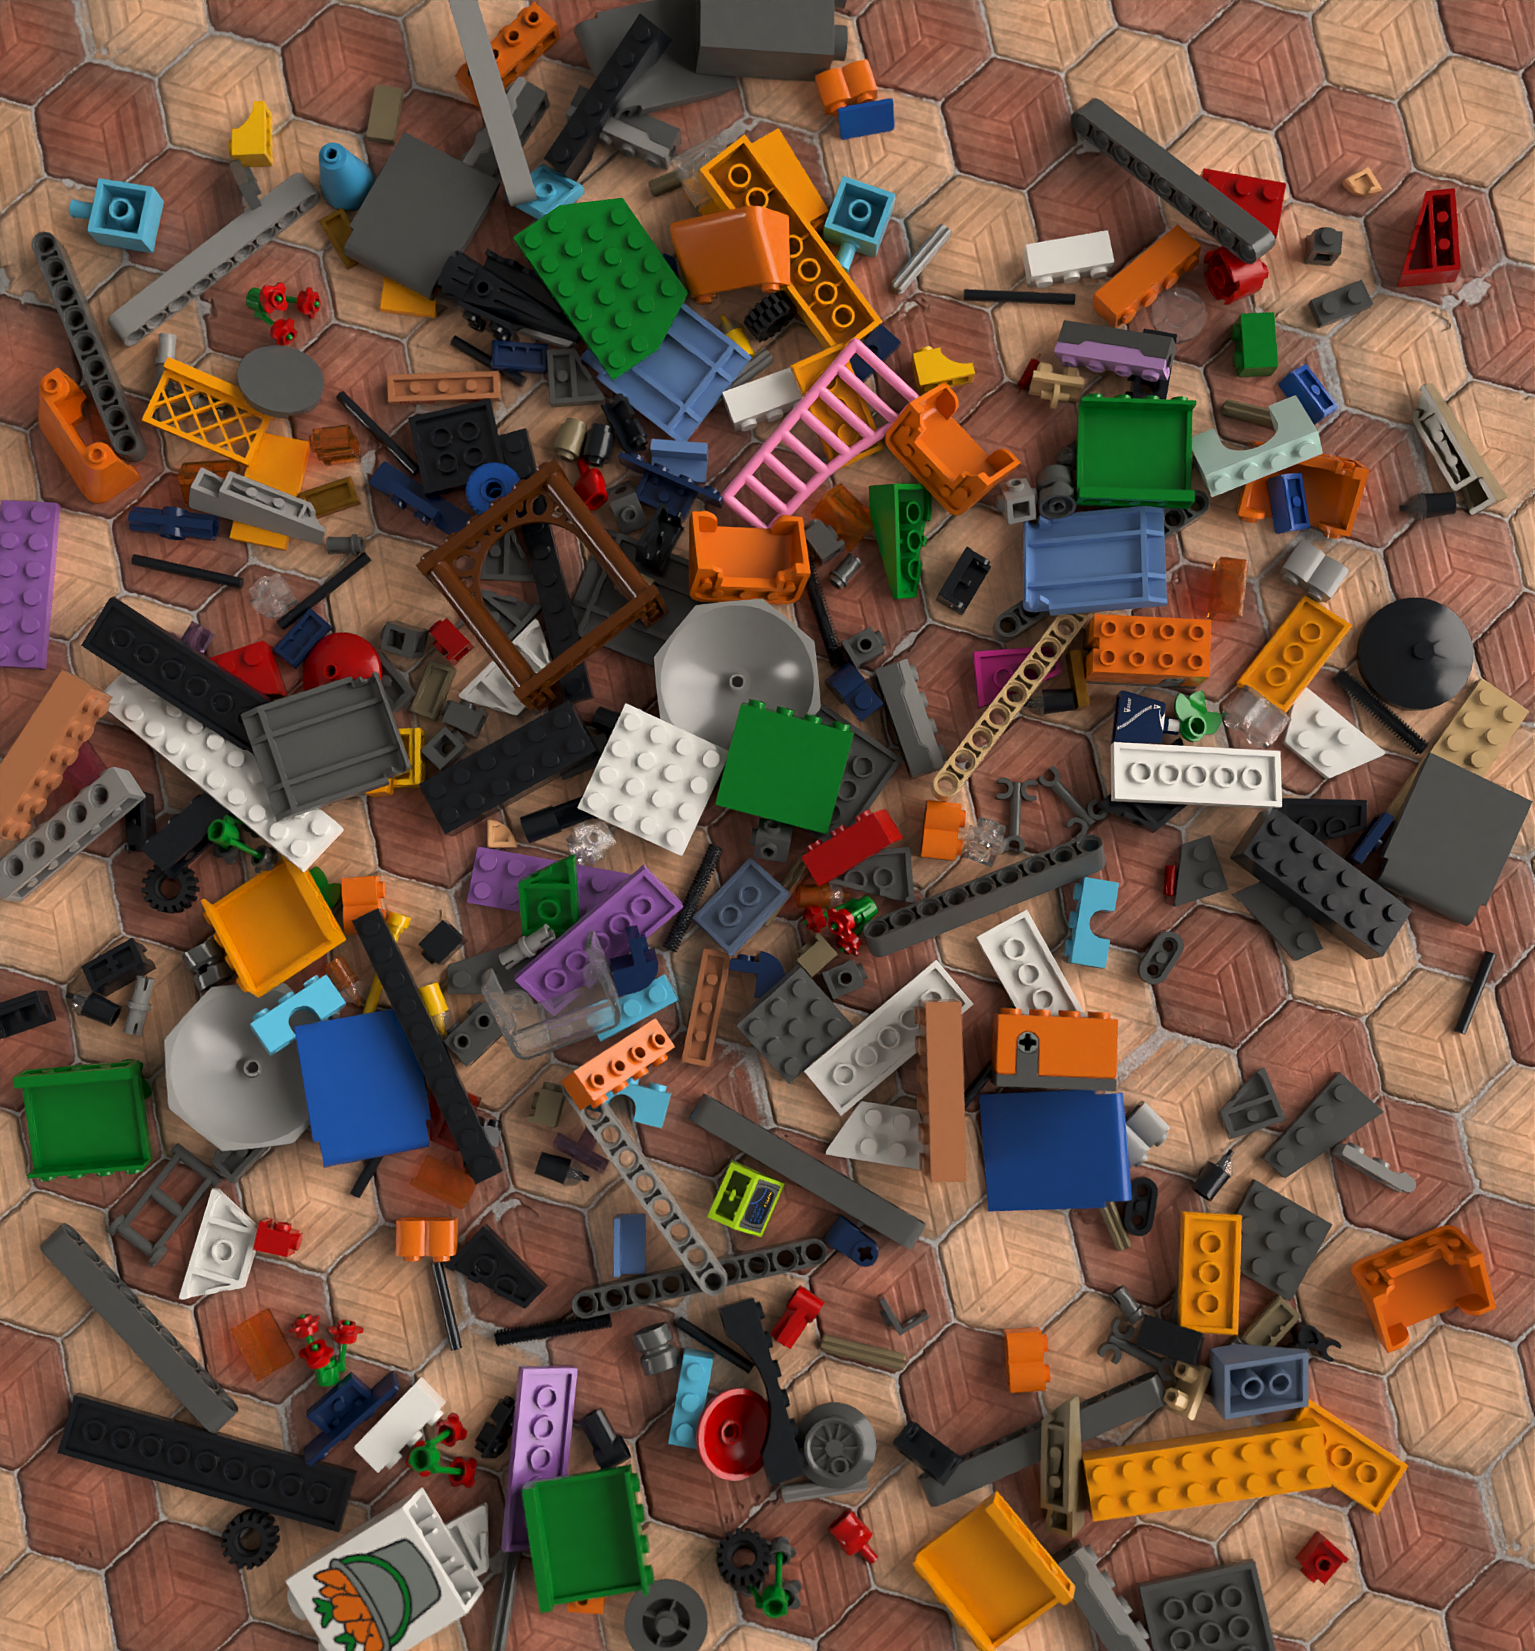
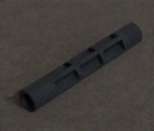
[520,796,598,843]

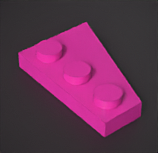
[973,647,1061,709]

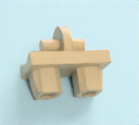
[1028,363,1084,409]
[1163,1361,1213,1421]

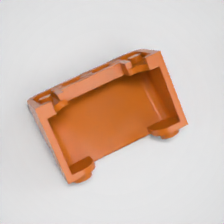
[670,206,790,305]
[38,367,142,504]
[885,382,1021,516]
[1236,441,1370,539]
[689,511,811,605]
[1351,1225,1496,1353]

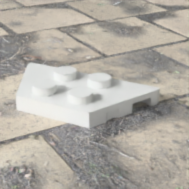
[458,619,552,717]
[1282,687,1386,780]
[825,1101,924,1170]
[179,1188,258,1299]
[444,1502,489,1577]

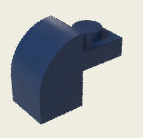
[824,662,883,723]
[609,925,658,997]
[729,951,785,998]

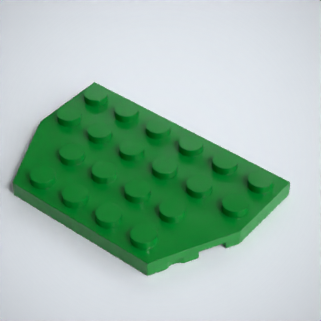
[513,198,688,382]

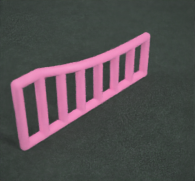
[720,338,920,529]

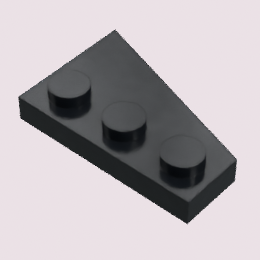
[1278,798,1367,842]
[444,1224,548,1309]

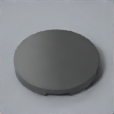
[237,345,324,418]

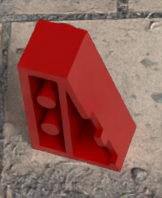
[1200,168,1286,239]
[209,640,288,699]

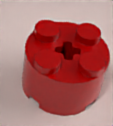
[1204,246,1269,305]

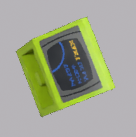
[707,1160,785,1237]

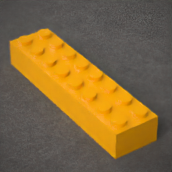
[697,134,882,349]
[1082,1418,1332,1522]

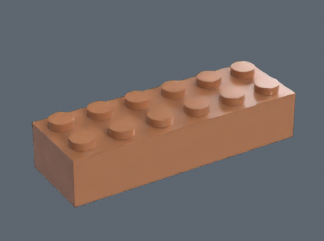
[0,670,112,842]
[914,999,967,1183]

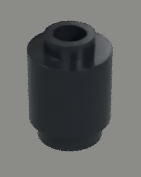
[582,423,615,468]

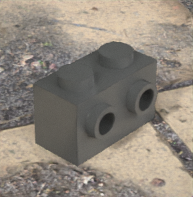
[443,1001,513,1066]

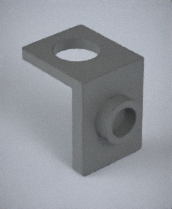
[606,480,648,534]
[878,1294,930,1336]

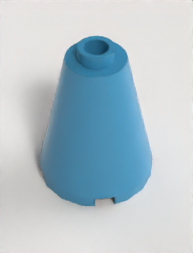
[319,143,375,211]

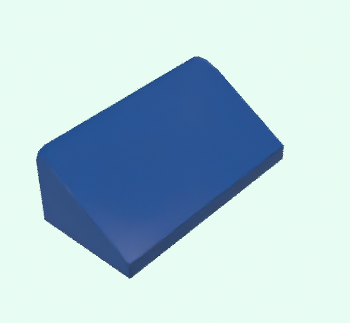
[837,98,895,140]
[1278,364,1339,425]
[1267,473,1310,534]

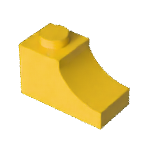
[228,101,273,167]
[911,347,975,394]

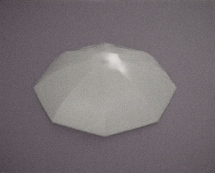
[654,598,821,764]
[164,982,329,1151]

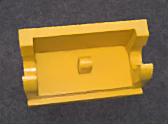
[393,728,426,788]

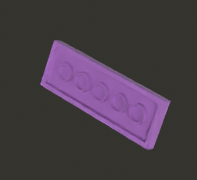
[0,500,61,670]
[467,847,632,919]
[514,864,683,1017]
[501,1365,578,1552]

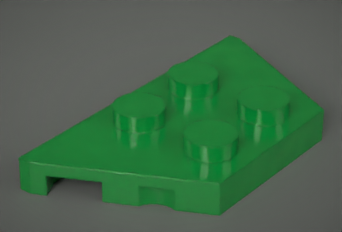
[518,855,580,947]

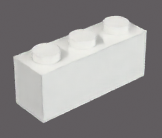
[1022,230,1114,288]
[722,368,802,431]
[353,1377,446,1473]

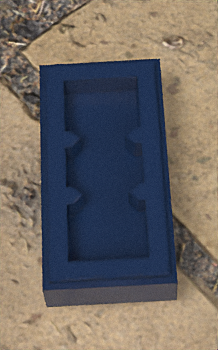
[849,324,901,383]
[491,340,548,374]
[273,608,333,669]
[1345,812,1394,866]

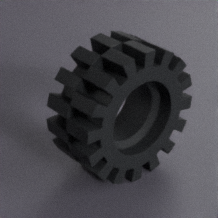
[744,290,797,342]
[141,864,200,913]
[221,1509,280,1570]
[716,1528,771,1590]

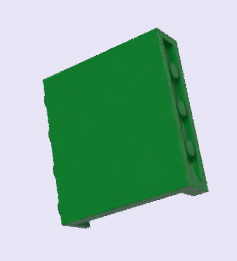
[1075,393,1197,509]
[715,699,854,834]
[13,1060,152,1181]
[522,1464,654,1613]

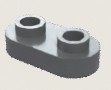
[1137,931,1184,984]

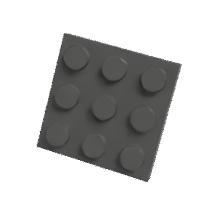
[733,964,853,1084]
[1234,1179,1333,1301]

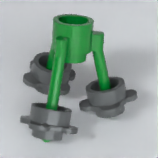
[208,815,278,874]
[733,1536,802,1618]

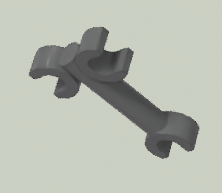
[1037,766,1108,839]
[996,778,1038,853]
[1097,1317,1177,1381]

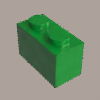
[1231,312,1278,378]

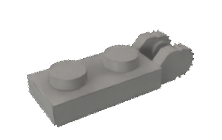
[1332,1142,1417,1193]

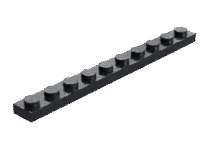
[499,428,594,704]
[352,908,504,1184]

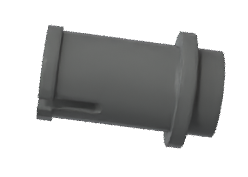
[326,534,364,556]
[828,553,863,590]
[1109,1285,1145,1325]

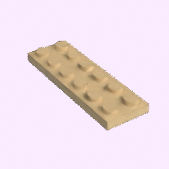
[1385,678,1529,824]

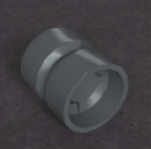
[1036,465,1076,519]
[182,940,234,993]
[631,1322,681,1376]

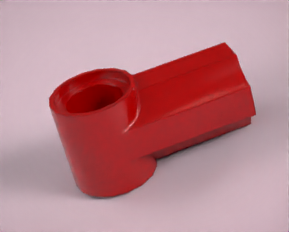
[770,1285,824,1349]

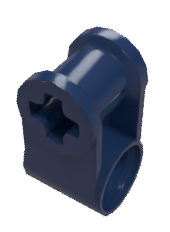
[823,1214,878,1267]

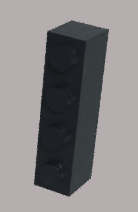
[141,792,237,880]

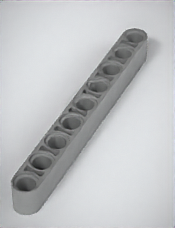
[448,0,538,207]
[108,173,321,346]
[562,1084,727,1296]

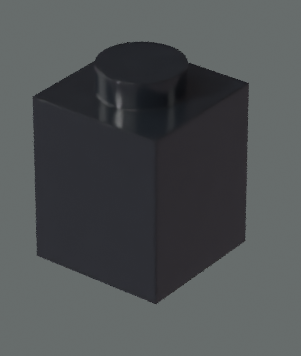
[418,920,468,965]

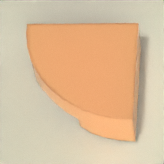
[1342,167,1382,197]
[487,820,517,849]

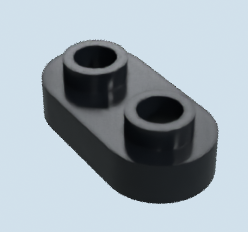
[1122,1176,1158,1236]

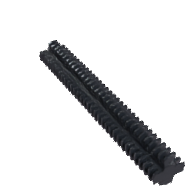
[805,557,845,667]
[1332,668,1429,754]
[663,844,723,953]
[494,1313,612,1347]

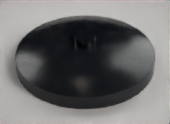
[1356,597,1474,711]

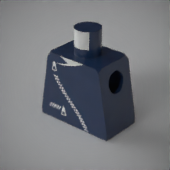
[1110,690,1180,748]

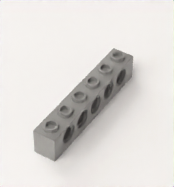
[0,766,146,902]

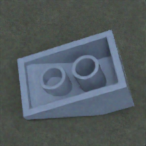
[1209,1344,1308,1420]

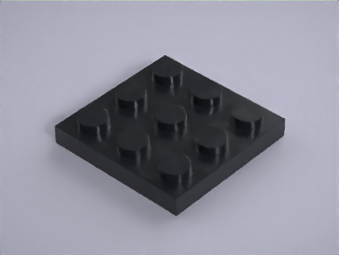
[408,399,506,498]

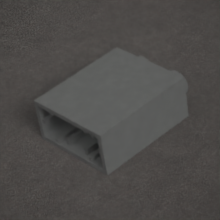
[695,0,848,82]

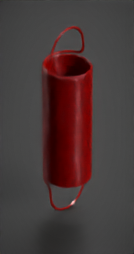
[1018,354,1041,394]
[1163,856,1176,904]

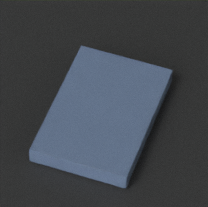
[691,857,791,957]

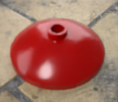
[302,632,382,691]
[696,1387,768,1481]

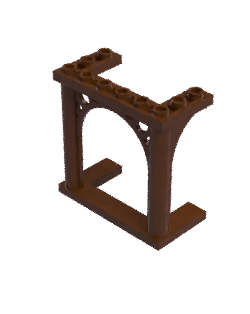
[416,459,669,715]

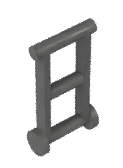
[107,1143,223,1268]

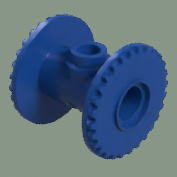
[466,463,520,523]

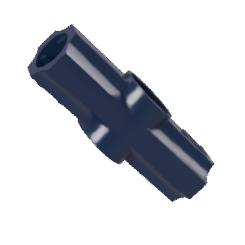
[128,506,220,541]

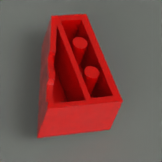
[1397,188,1461,288]
[801,809,903,887]

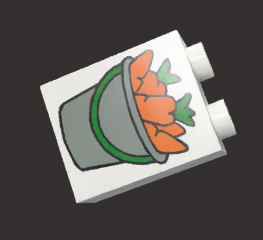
[285,1487,484,1651]

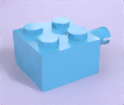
[823,176,896,273]
[69,178,164,253]

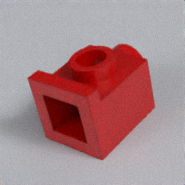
[428,618,474,666]
[253,1217,303,1257]
[1295,1531,1349,1585]

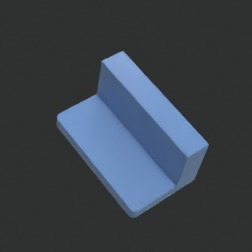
[650,439,709,484]
[614,1214,646,1277]

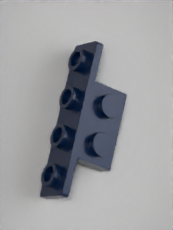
[618,452,723,523]
[369,461,472,535]
[304,1371,399,1467]

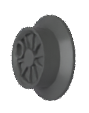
[795,1402,877,1489]
[625,1579,708,1651]

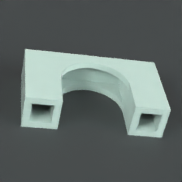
[1192,395,1323,497]

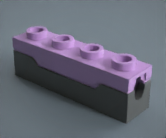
[1054,320,1177,382]

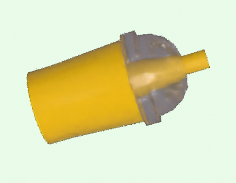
[718,314,755,357]
[418,982,452,1037]

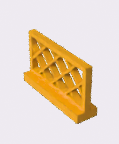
[142,357,275,467]

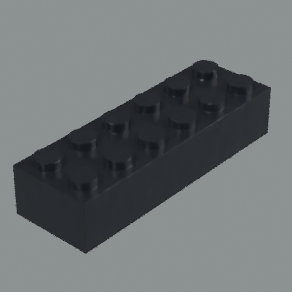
[418,701,601,836]
[1230,807,1412,960]

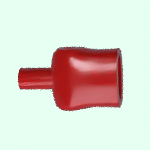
[573,459,608,511]
[828,1508,878,1565]

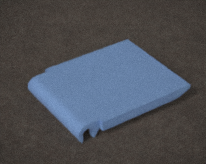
[581,303,752,442]
[1023,506,1167,616]

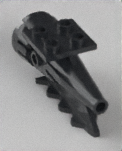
[436,249,581,343]

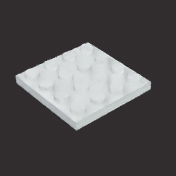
[578,703,729,856]

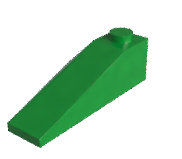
[869,484,932,599]

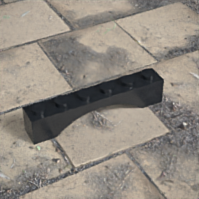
[543,14,672,182]
[718,1297,807,1486]

